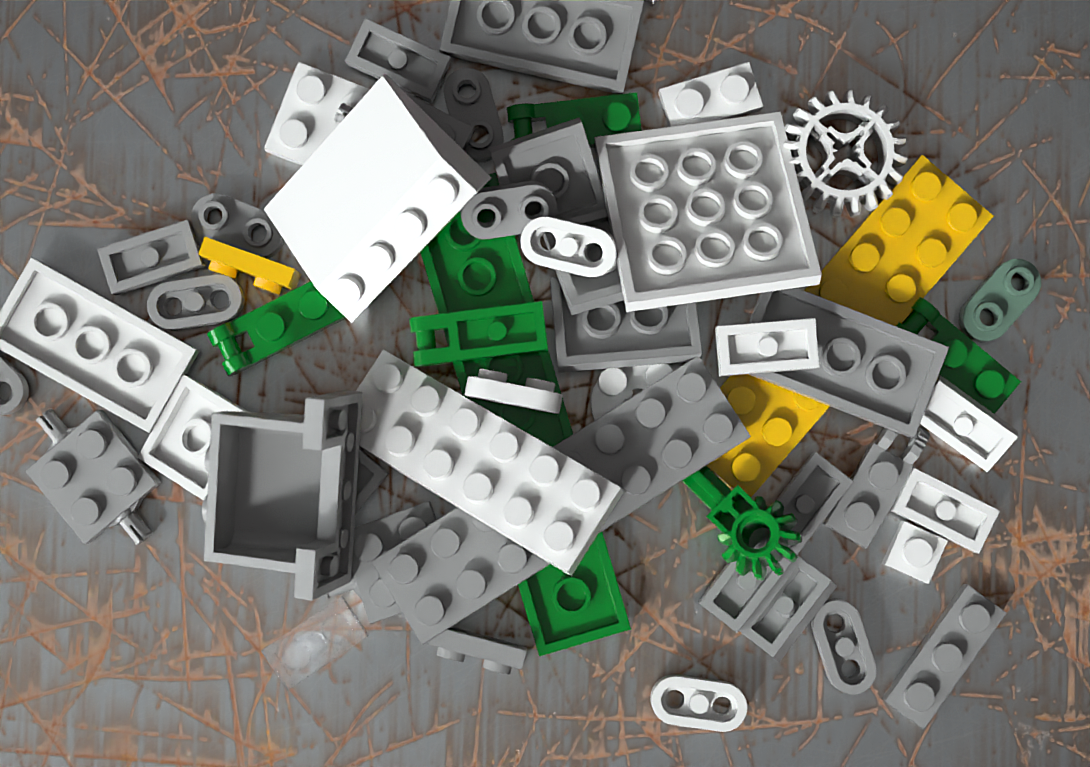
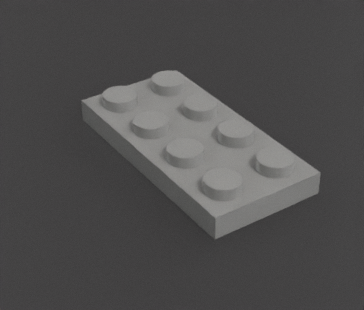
[439,0,644,94]
[749,288,949,438]

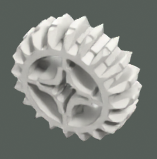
[783,90,908,218]

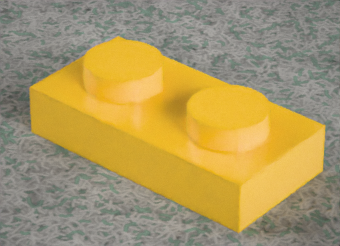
[198,237,301,295]

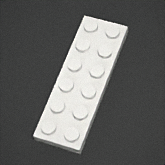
[356,350,624,576]

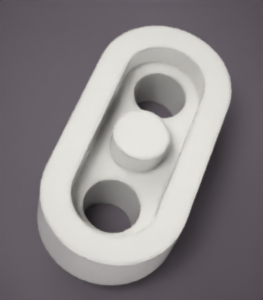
[521,217,617,277]
[464,369,563,414]
[650,674,747,732]

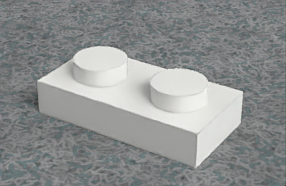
[658,62,763,127]
[715,318,819,376]
[920,375,1018,472]
[890,468,1000,554]

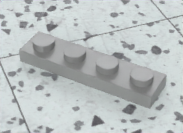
[698,452,854,633]

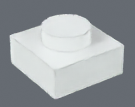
[881,520,948,584]

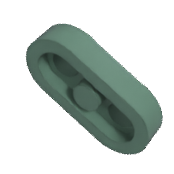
[959,259,1041,342]

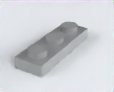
[881,584,1006,729]

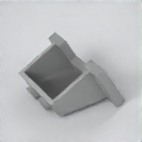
[202,390,363,601]

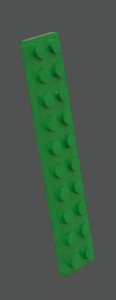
[421,172,631,657]

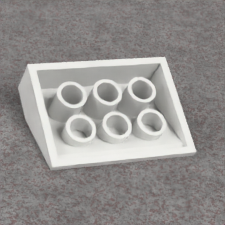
[264,74,491,323]

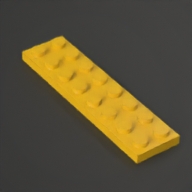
[707,155,994,497]

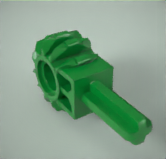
[682,465,802,580]

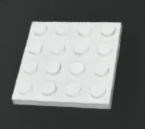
[594,112,822,312]

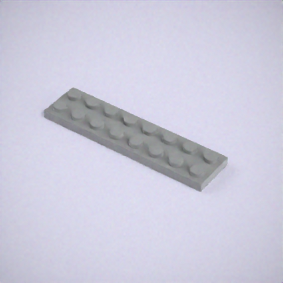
[371,357,751,645]

